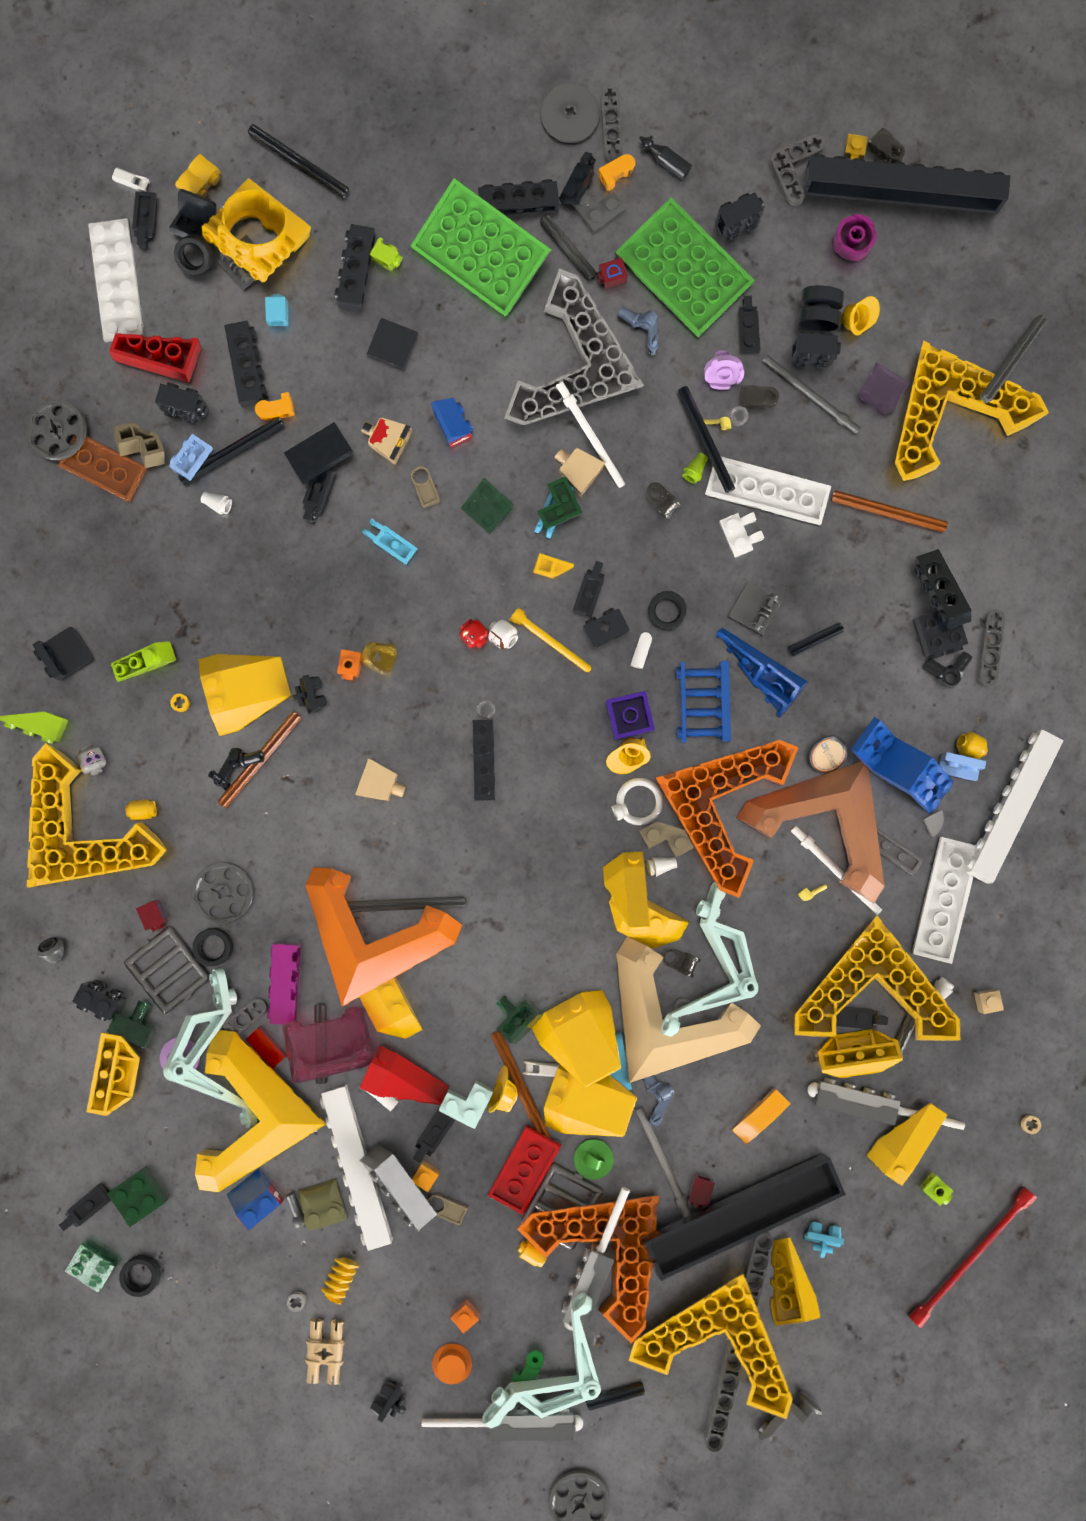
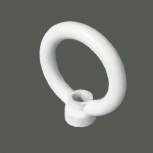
[611,778,664,826]

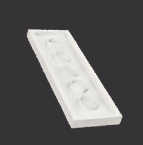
[88,218,144,342]
[705,457,831,525]
[911,837,977,964]

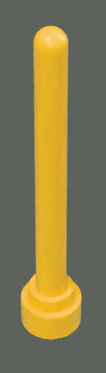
[509,607,591,672]

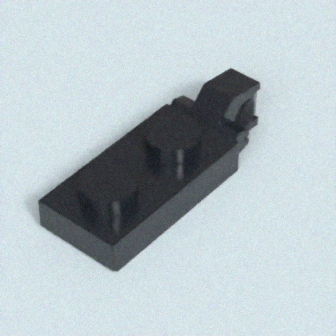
[559,152,596,206]
[132,191,157,249]
[737,295,760,353]
[302,470,335,524]
[573,561,605,618]
[836,1006,888,1029]
[413,1107,456,1163]
[59,1183,111,1232]

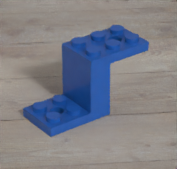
[851,717,954,814]

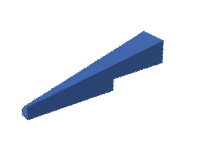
[716,628,808,718]

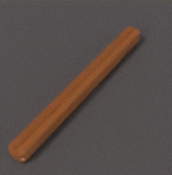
[832,490,948,532]
[218,711,301,808]
[491,1030,550,1138]

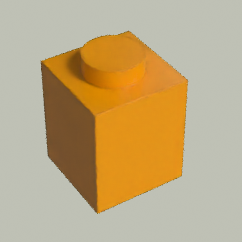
[412,1160,440,1192]

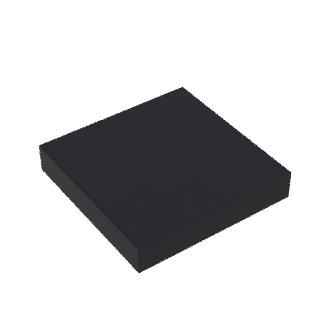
[367,318,418,370]

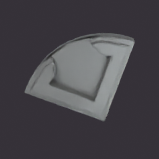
[923,810,944,837]

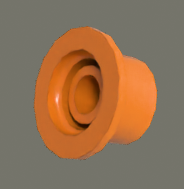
[432,1343,472,1384]

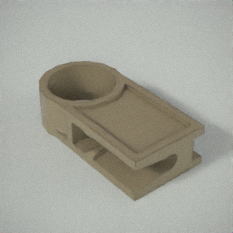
[411,466,441,508]
[427,1193,468,1226]

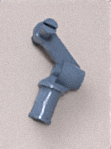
[617,306,659,356]
[642,1075,675,1126]

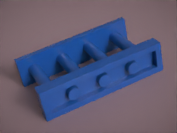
[676,661,731,743]

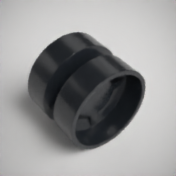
[798,285,844,332]

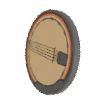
[809,736,847,773]

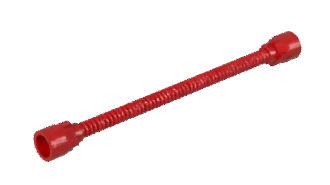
[908,1187,1037,1328]

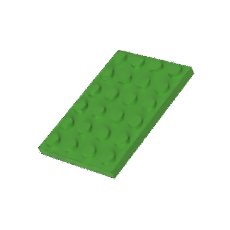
[410,178,552,317]
[615,197,755,338]

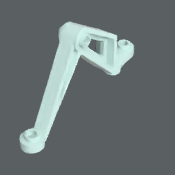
[662,882,758,1037]
[163,968,257,1128]
[482,1293,601,1428]

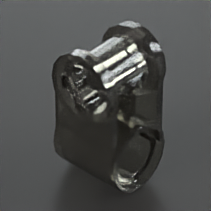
[867,128,905,164]
[740,385,779,409]
[645,482,682,520]
[661,947,701,978]

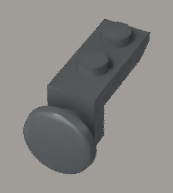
[758,1391,822,1440]

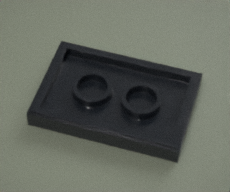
[284,422,354,484]

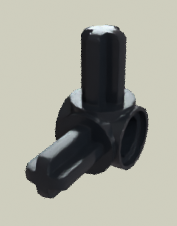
[924,651,972,688]

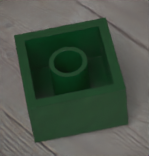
[107,1166,168,1227]

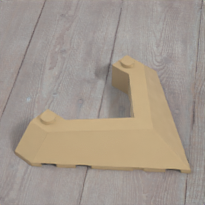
[616,936,761,1083]

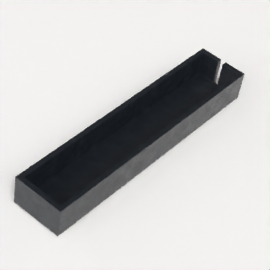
[803,154,1011,213]
[641,1154,846,1281]

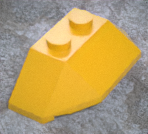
[609,897,690,949]
[359,977,423,1039]
[818,1029,903,1078]
[87,1032,140,1116]

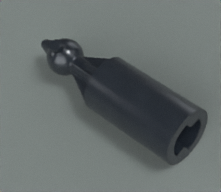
[639,136,692,180]

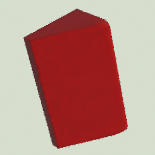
[245,1026,287,1069]

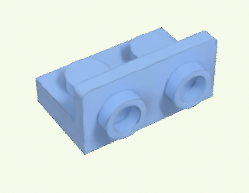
[169,434,213,481]
[939,752,986,781]

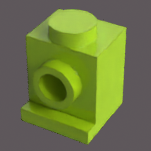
[370,237,403,271]
[919,1172,953,1206]

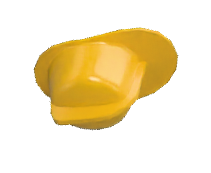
[841,296,880,336]
[606,737,651,774]
[487,1066,518,1113]

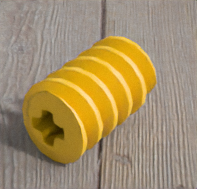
[321,1257,359,1304]

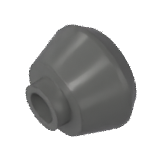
[37,937,64,963]

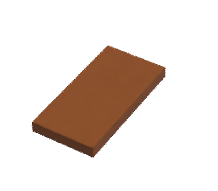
[57,435,147,503]

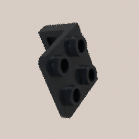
[169,189,217,238]
[32,627,92,680]

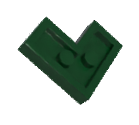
[538,476,582,530]

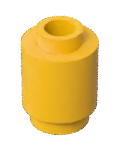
[125,799,157,821]
[517,1240,548,1267]

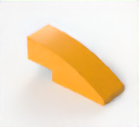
[731,1088,791,1144]

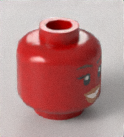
[459,619,489,648]

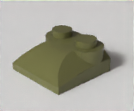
[297,1178,348,1230]

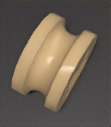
[1021,1115,1041,1134]

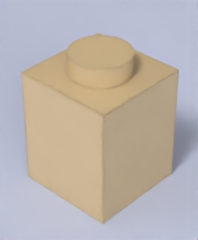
[974,988,1004,1014]

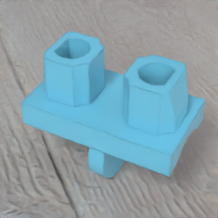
[804,1222,844,1258]

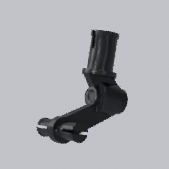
[208,748,265,791]

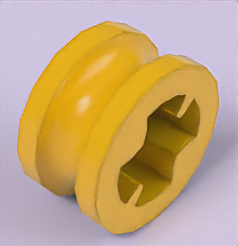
[170,694,190,712]

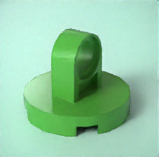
[573,1138,614,1180]

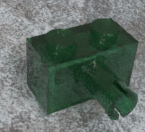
[496,996,543,1044]
[107,1000,156,1048]

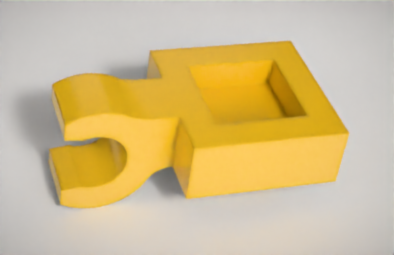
[844,134,868,160]

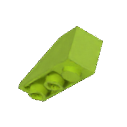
[110,641,176,682]
[0,712,68,744]

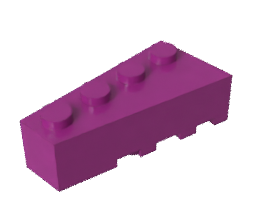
[267,941,302,1025]

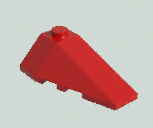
[360,1045,450,1105]

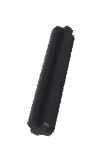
[788,622,844,656]
[586,1383,645,1411]

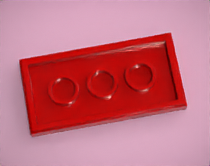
[487,1125,562,1215]

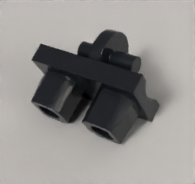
[291,675,326,714]
[370,1381,406,1423]

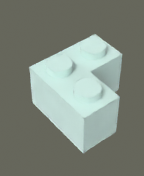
[438,1080,494,1129]

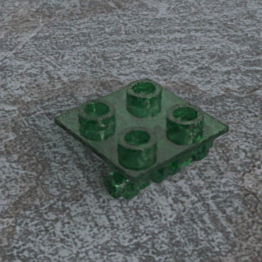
[460,478,514,534]
[65,1242,117,1293]

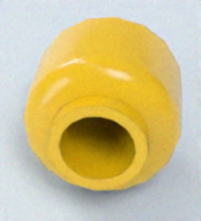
[956,731,988,759]

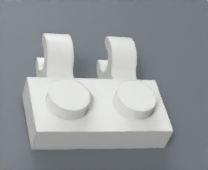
[719,512,764,558]

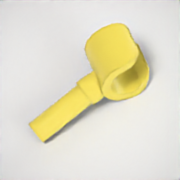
[703,417,731,430]
[798,884,827,901]

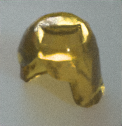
[361,641,397,676]

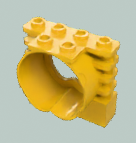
[202,178,311,283]

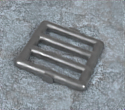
[124,926,210,1014]
[521,1163,604,1250]

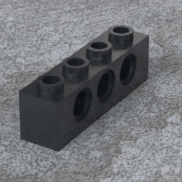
[478,179,559,216]
[334,224,376,311]
[224,320,267,407]
[914,549,972,630]
[473,719,495,801]

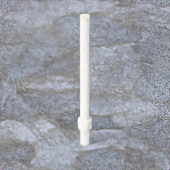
[556,381,626,488]
[791,826,882,915]

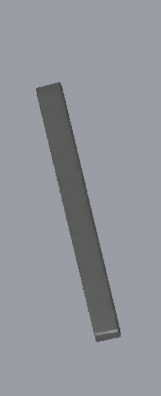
[704,1231,773,1452]

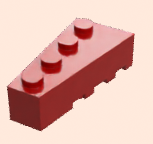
[109,333,202,383]

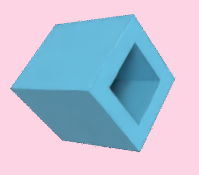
[265,294,289,326]

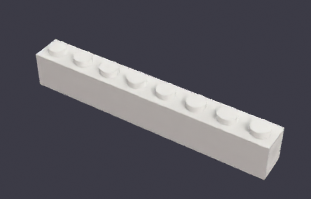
[966,729,1063,884]
[319,1084,393,1251]

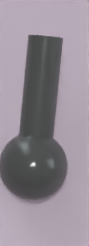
[286,1192,306,1229]

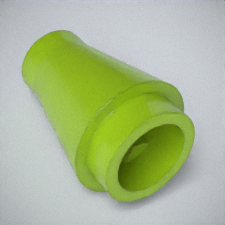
[683,452,708,483]

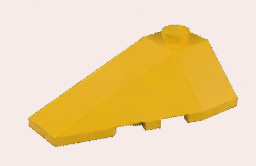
[867,1103,947,1185]

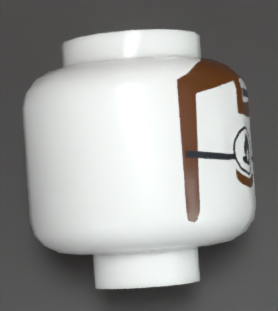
[488,619,518,649]

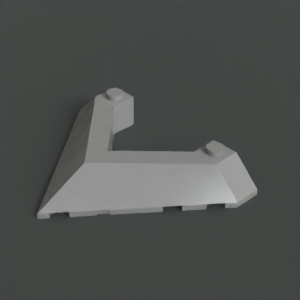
[504,269,644,425]

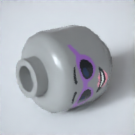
[76,745,106,776]

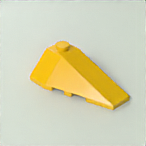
[603,851,650,930]
[770,1238,821,1326]

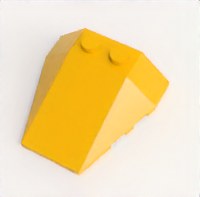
[198,654,292,736]
[532,990,621,1088]
[544,1064,637,1137]

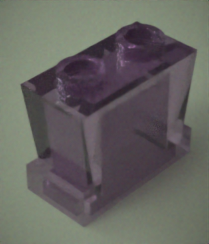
[857,363,911,414]

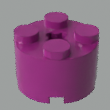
[833,214,877,261]

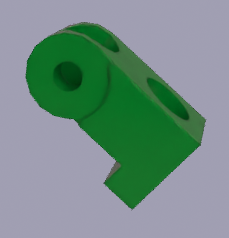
[512,1347,544,1382]

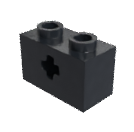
[583,608,630,650]

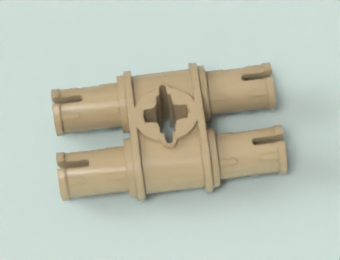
[305,1318,345,1385]

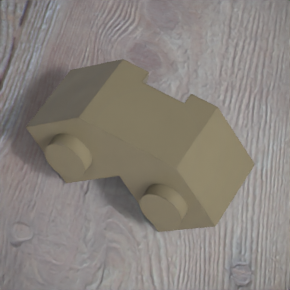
[113,422,165,468]
[639,821,694,857]

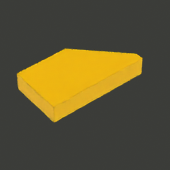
[533,553,574,579]

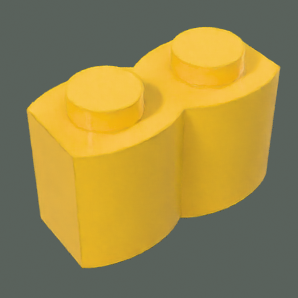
[175,154,221,198]

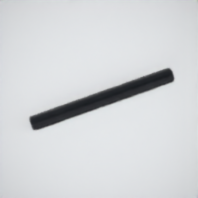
[248,124,349,197]
[678,386,735,493]
[178,417,284,485]

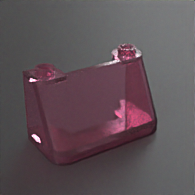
[282,1007,375,1083]

